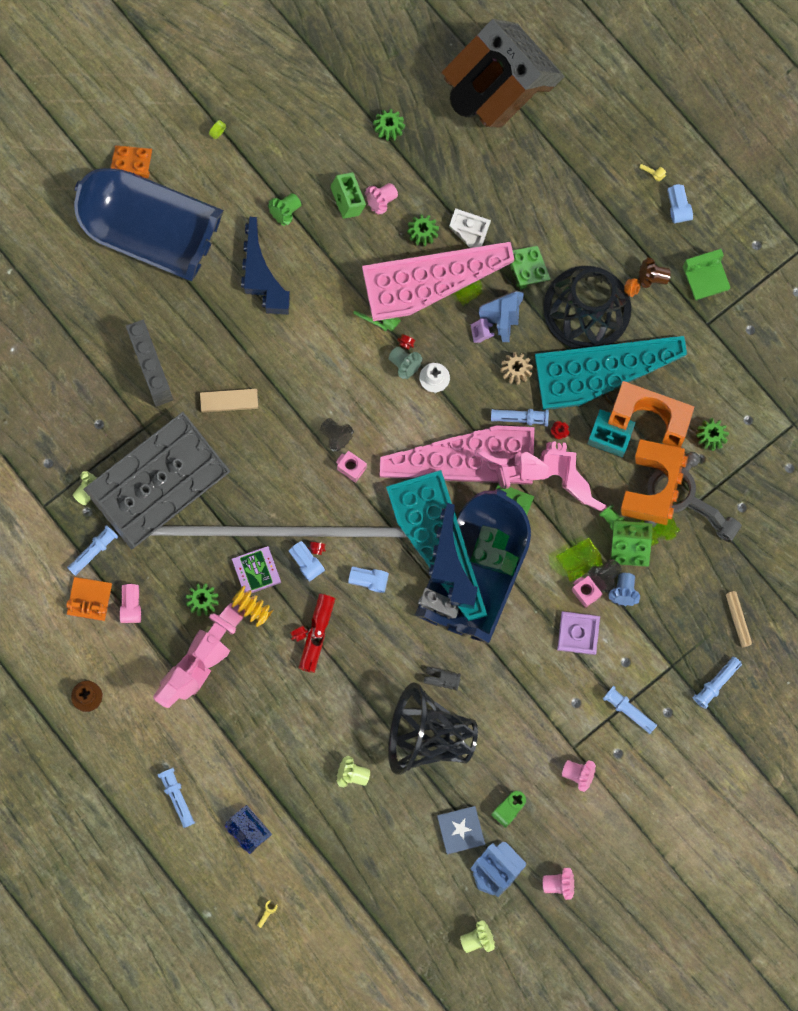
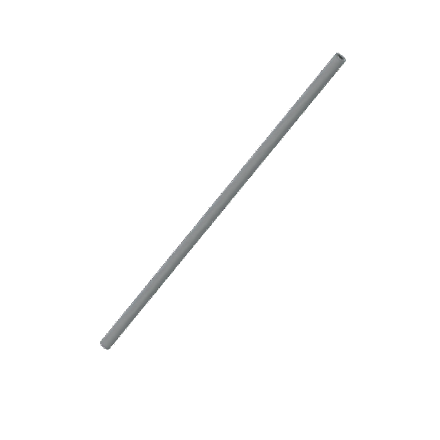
[150,526,407,537]

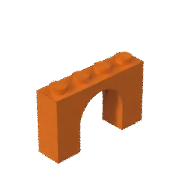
[608,381,694,448]
[621,439,688,525]

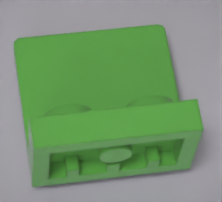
[683,249,730,300]
[611,521,652,567]

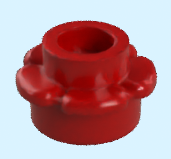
[397,334,415,350]
[551,421,569,440]
[307,542,326,555]
[290,626,308,642]

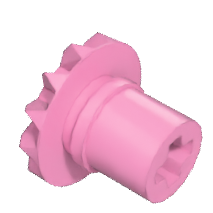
[364,183,398,214]
[562,760,596,792]
[543,868,575,900]

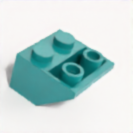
[587,409,636,458]

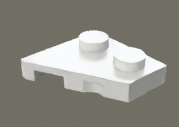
[449,209,491,248]

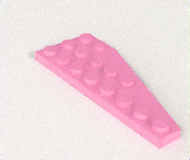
[362,242,514,321]
[380,426,534,485]

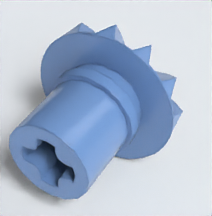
[609,573,640,607]

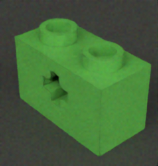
[330,172,366,219]

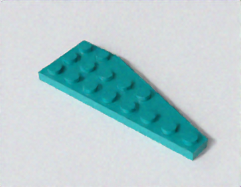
[535,336,687,410]
[386,470,487,621]

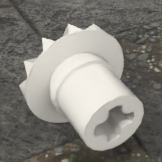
[419,363,450,393]

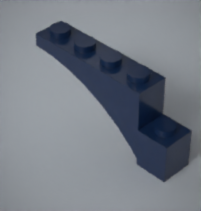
[241,217,290,315]
[429,503,478,609]

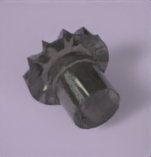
[320,418,354,451]
[588,559,622,593]

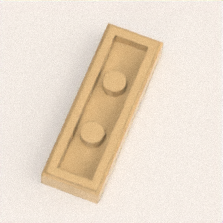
[200,389,258,413]

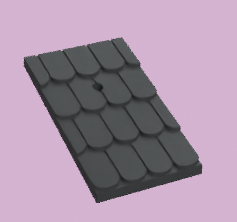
[83,412,231,550]

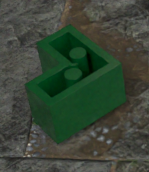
[470,525,519,576]

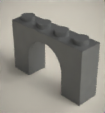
[126,319,173,407]

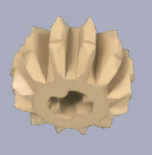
[500,352,533,385]

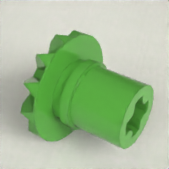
[268,193,301,226]

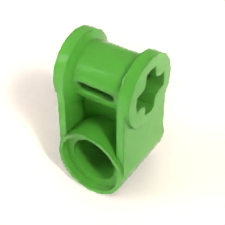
[491,791,526,828]

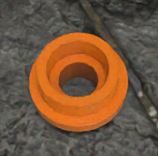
[624,278,640,297]

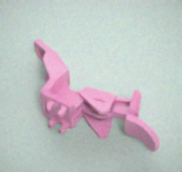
[475,441,607,512]
[153,603,245,708]

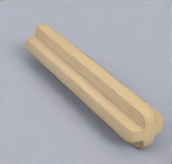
[726,591,752,647]

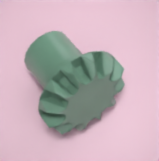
[389,347,423,379]

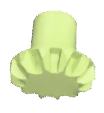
[73,471,97,506]
[337,756,370,788]
[460,920,495,953]

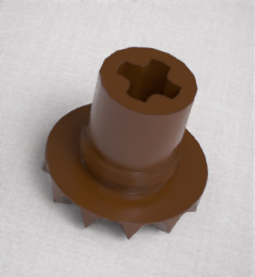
[638,258,671,288]
[71,681,103,712]

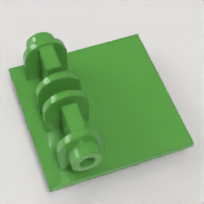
[510,246,551,289]

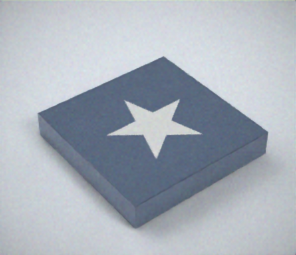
[437,806,485,854]

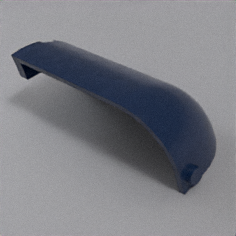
[74,168,224,281]
[415,489,531,643]

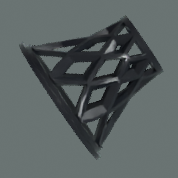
[543,266,631,349]
[388,682,478,775]

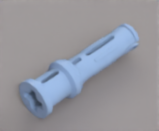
[491,409,549,427]
[67,525,118,576]
[693,656,742,709]
[603,686,657,734]
[157,768,195,828]

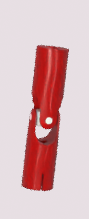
[298,594,336,673]

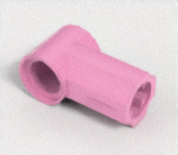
[120,584,141,623]

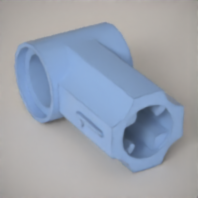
[667,184,693,224]
[289,541,325,582]
[348,567,389,593]

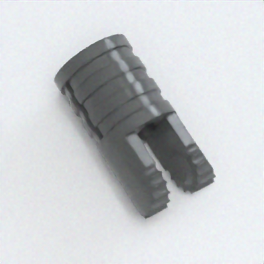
[424,667,461,691]

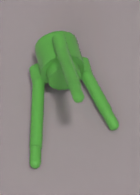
[353,311,401,332]

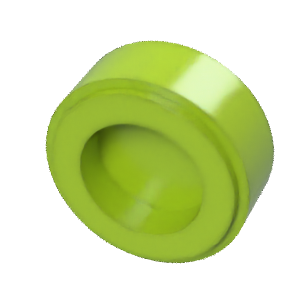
[209,120,226,139]

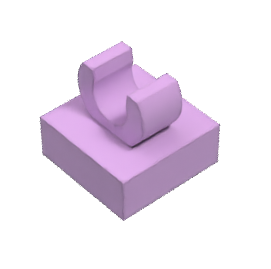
[471,319,494,343]

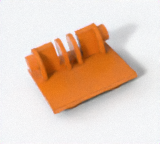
[111,146,152,179]
[67,577,112,621]

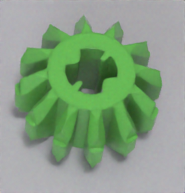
[373,109,405,141]
[407,214,439,247]
[696,418,729,451]
[186,584,219,616]

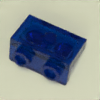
[225,805,272,854]

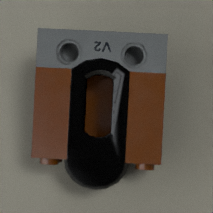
[441,19,565,128]

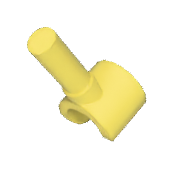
[640,164,666,181]
[257,900,277,928]

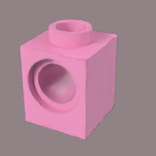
[336,451,367,483]
[572,576,602,608]

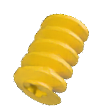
[231,585,274,627]

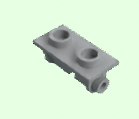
[418,588,459,619]

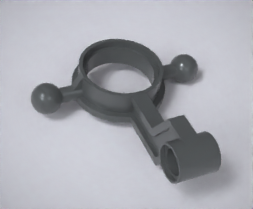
[643,452,742,542]

